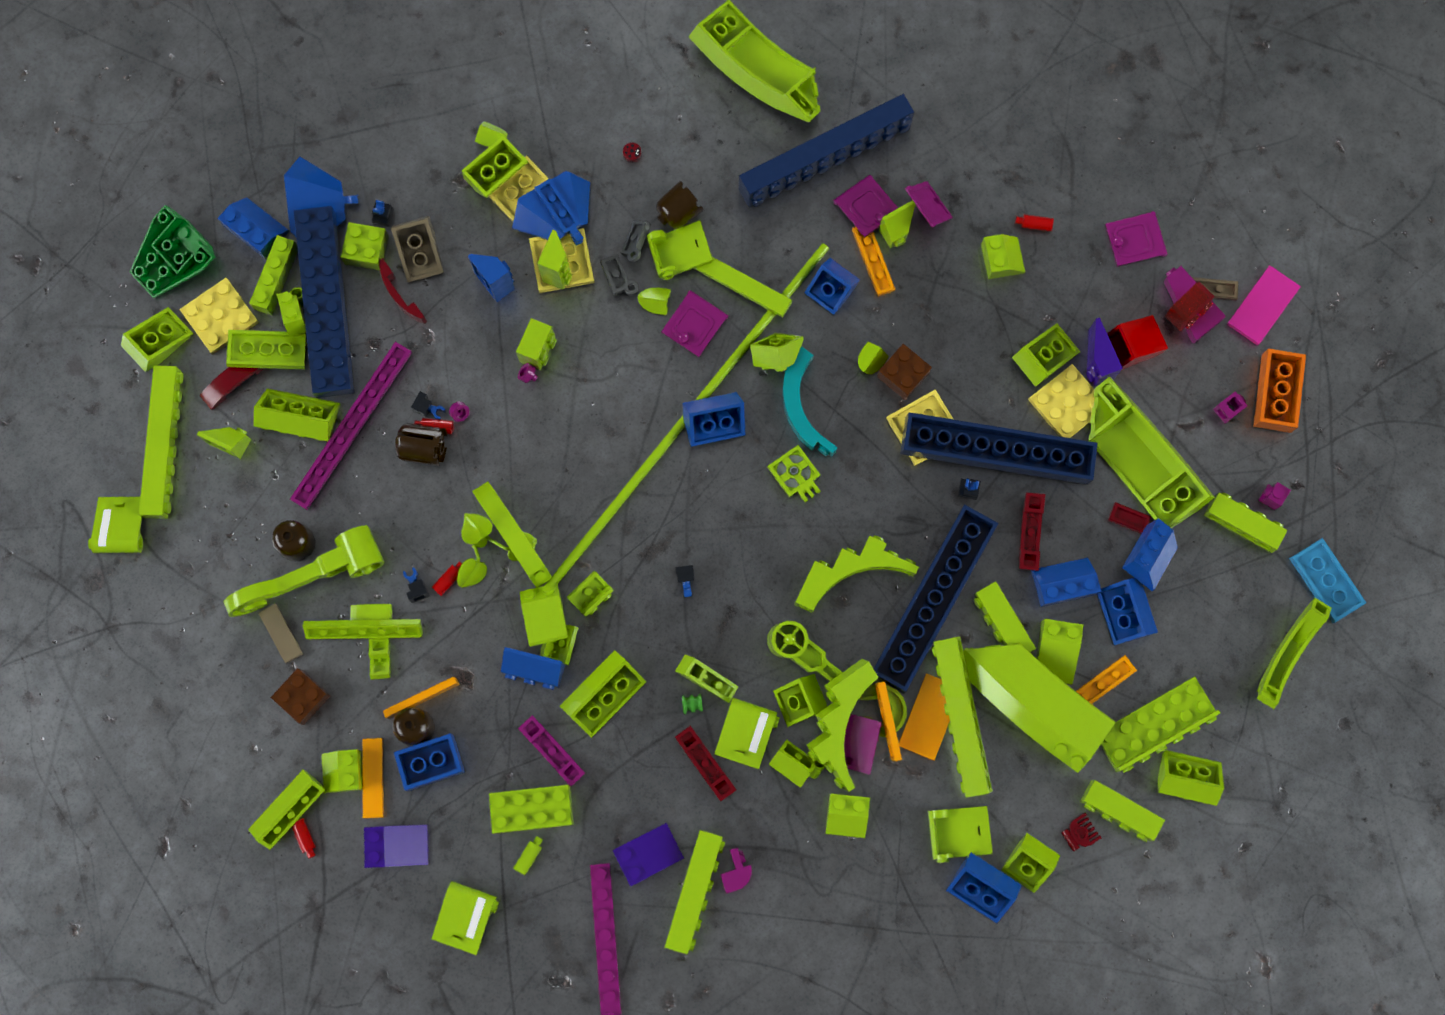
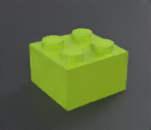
[340,222,389,271]
[516,318,557,370]

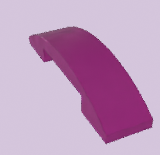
[518,715,585,787]

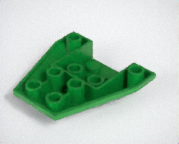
[129,205,215,298]

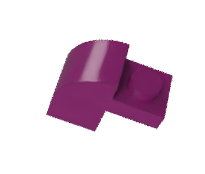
[720,848,752,894]

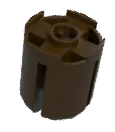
[395,423,448,466]

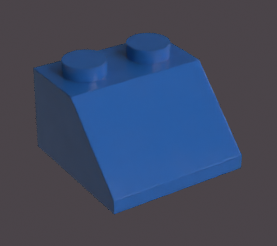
[804,258,860,315]

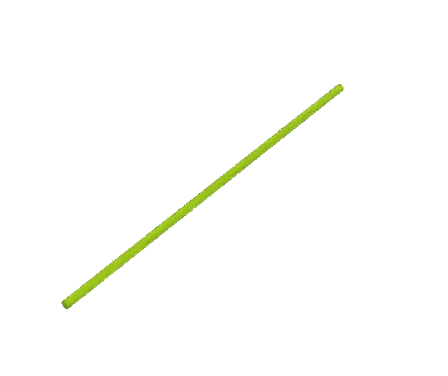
[544,243,829,586]

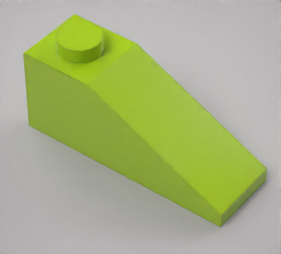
[675,655,739,703]

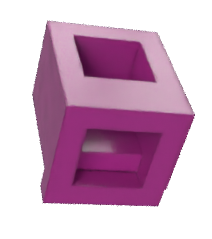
[1213,391,1248,424]
[1258,482,1291,511]

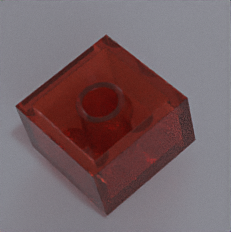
[1165,281,1215,332]

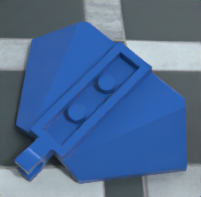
[284,156,359,237]
[512,171,591,246]

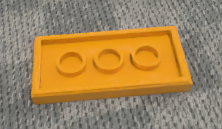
[899,673,950,761]

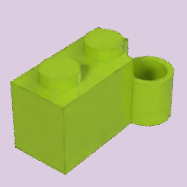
[277,287,306,337]
[769,739,825,788]

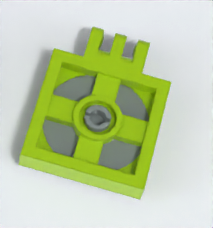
[767,445,821,502]

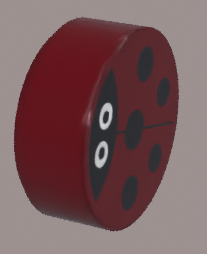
[623,142,641,162]

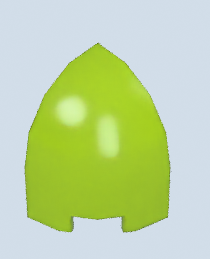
[475,121,508,147]
[637,288,671,315]
[858,341,889,374]

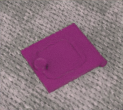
[833,175,898,237]
[905,181,953,227]
[1105,211,1168,267]
[661,290,729,357]
[844,714,882,775]

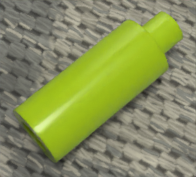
[513,836,543,875]

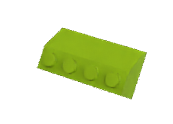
[254,388,340,441]
[560,650,646,738]

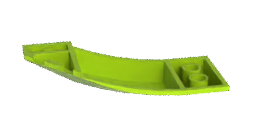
[688,0,821,122]
[1088,376,1215,528]
[963,643,1115,773]

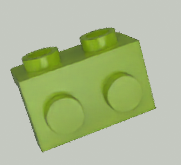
[567,571,613,617]
[540,624,578,665]

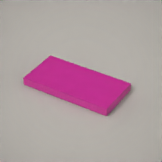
[1227,265,1301,346]

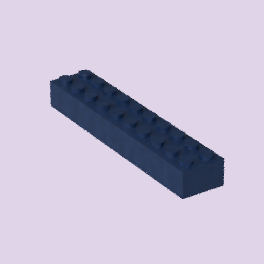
[739,93,914,207]
[294,206,355,398]
[900,412,1098,484]
[873,504,999,694]

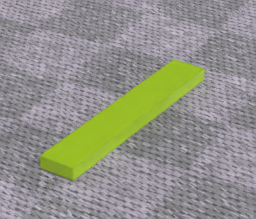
[693,257,792,318]
[303,619,423,639]

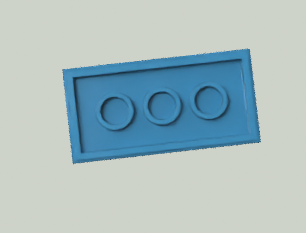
[1289,538,1366,623]

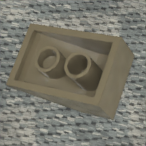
[391,216,444,282]

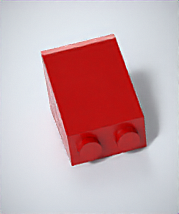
[1107,315,1169,370]

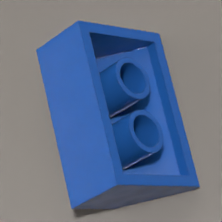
[217,197,289,259]
[468,254,515,302]
[682,392,746,447]
[1122,518,1178,591]
[1031,557,1101,607]
[1098,578,1158,645]
[501,647,565,690]
[946,852,1022,923]

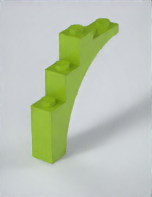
[795,535,919,613]
[806,659,879,792]

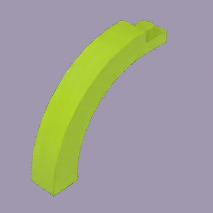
[472,481,553,588]
[1257,597,1332,709]

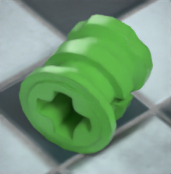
[682,694,703,714]

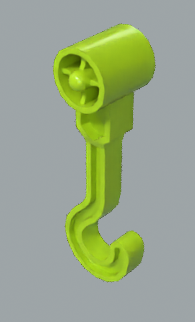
[223,525,385,617]
[767,621,907,737]

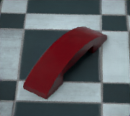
[379,258,427,324]
[199,367,265,410]
[1019,492,1046,571]
[675,725,736,802]

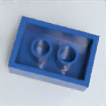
[393,733,465,791]

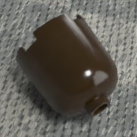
[656,181,704,229]
[272,520,316,562]
[392,707,435,747]

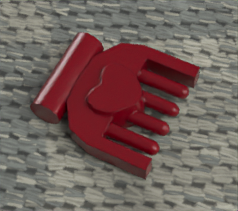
[1061,812,1102,852]

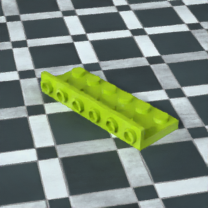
[1100,676,1220,773]

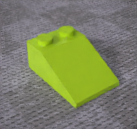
[121,307,193,372]
[1012,323,1081,387]
[519,583,568,647]
[1036,619,1084,685]

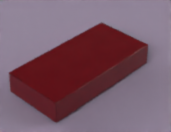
[1108,502,1151,534]

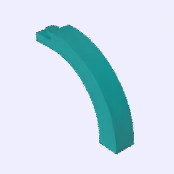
[782,346,838,457]

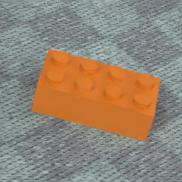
[1253,348,1306,433]

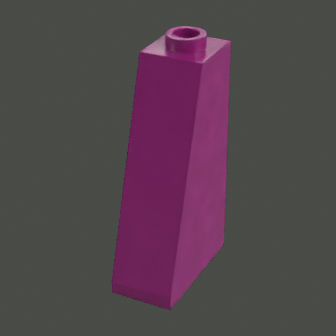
[1164,266,1226,344]

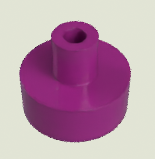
[518,363,538,383]
[449,401,470,422]

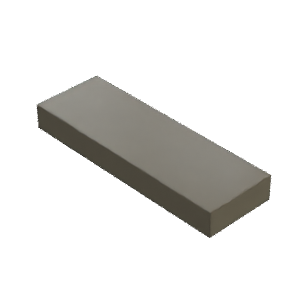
[1192,277,1239,301]
[258,603,303,664]

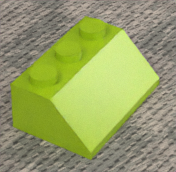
[461,135,528,198]
[537,230,572,290]
[1158,750,1224,806]

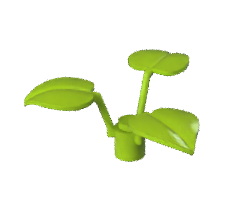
[457,513,537,588]

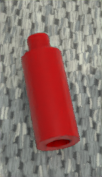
[1015,214,1054,232]
[414,418,453,435]
[431,561,462,596]
[291,818,316,859]

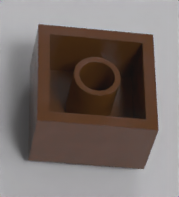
[877,344,932,401]
[270,668,331,725]

